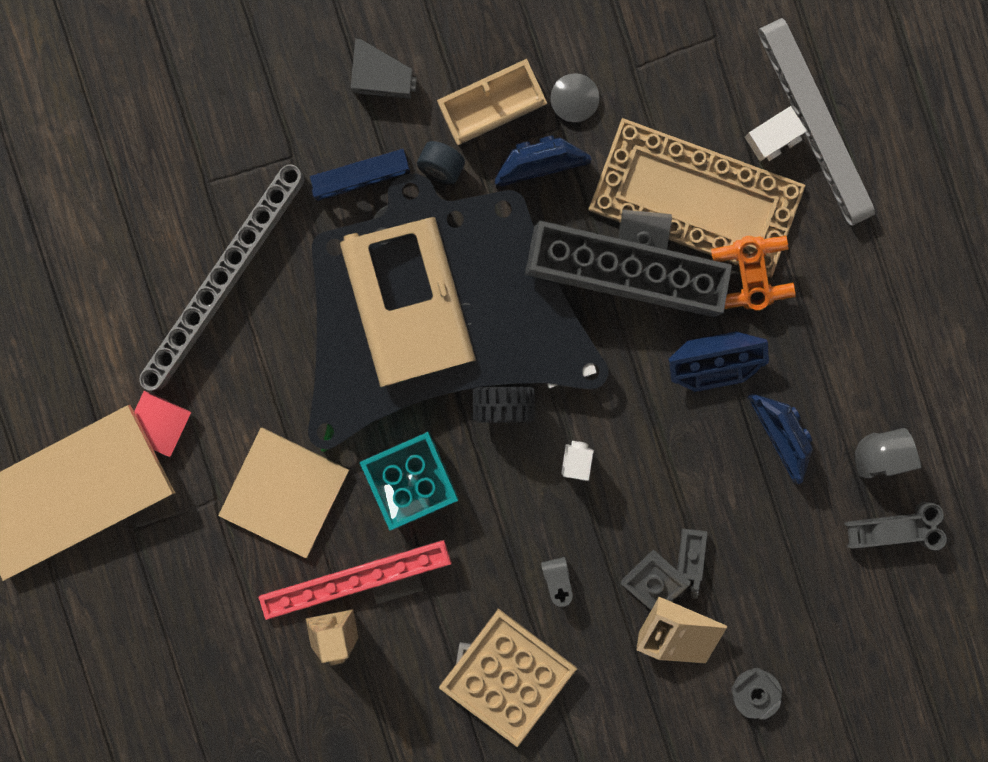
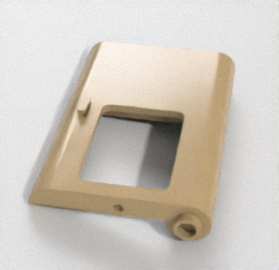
[340,217,476,387]

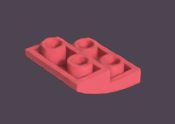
[134,391,191,457]

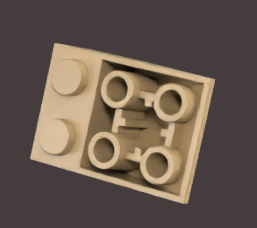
[637,597,727,663]

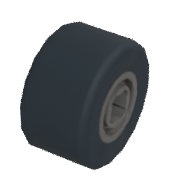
[417,141,465,185]

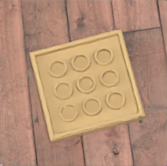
[218,428,349,558]
[439,608,577,747]

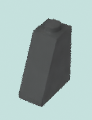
[351,39,417,99]

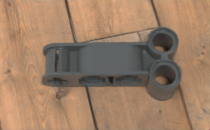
[844,502,947,550]

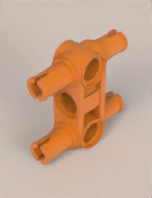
[711,235,796,310]

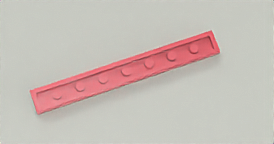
[259,540,452,620]

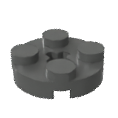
[731,668,782,719]

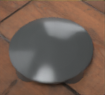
[550,73,599,124]

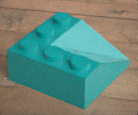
[360,431,459,530]

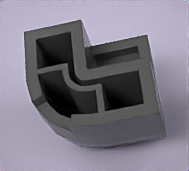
[855,428,921,478]

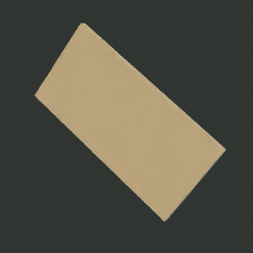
[588,118,806,277]
[0,405,175,581]

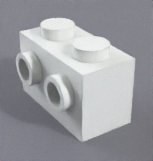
[745,106,806,161]

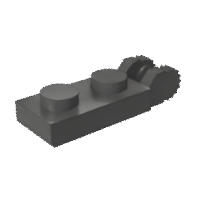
[677,528,707,599]

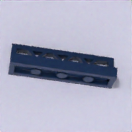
[310,149,411,201]

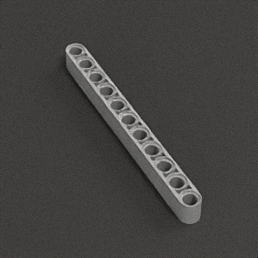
[139,165,304,390]

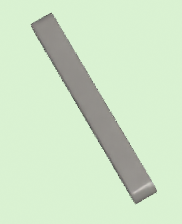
[758,18,875,226]

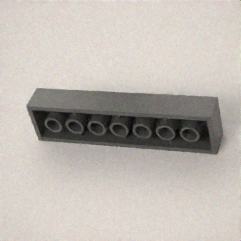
[525,221,732,317]

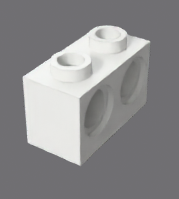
[561,441,593,481]

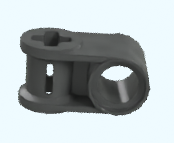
[541,557,573,607]

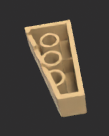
[305,609,359,665]

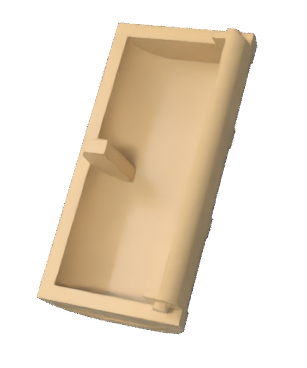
[437,59,547,146]

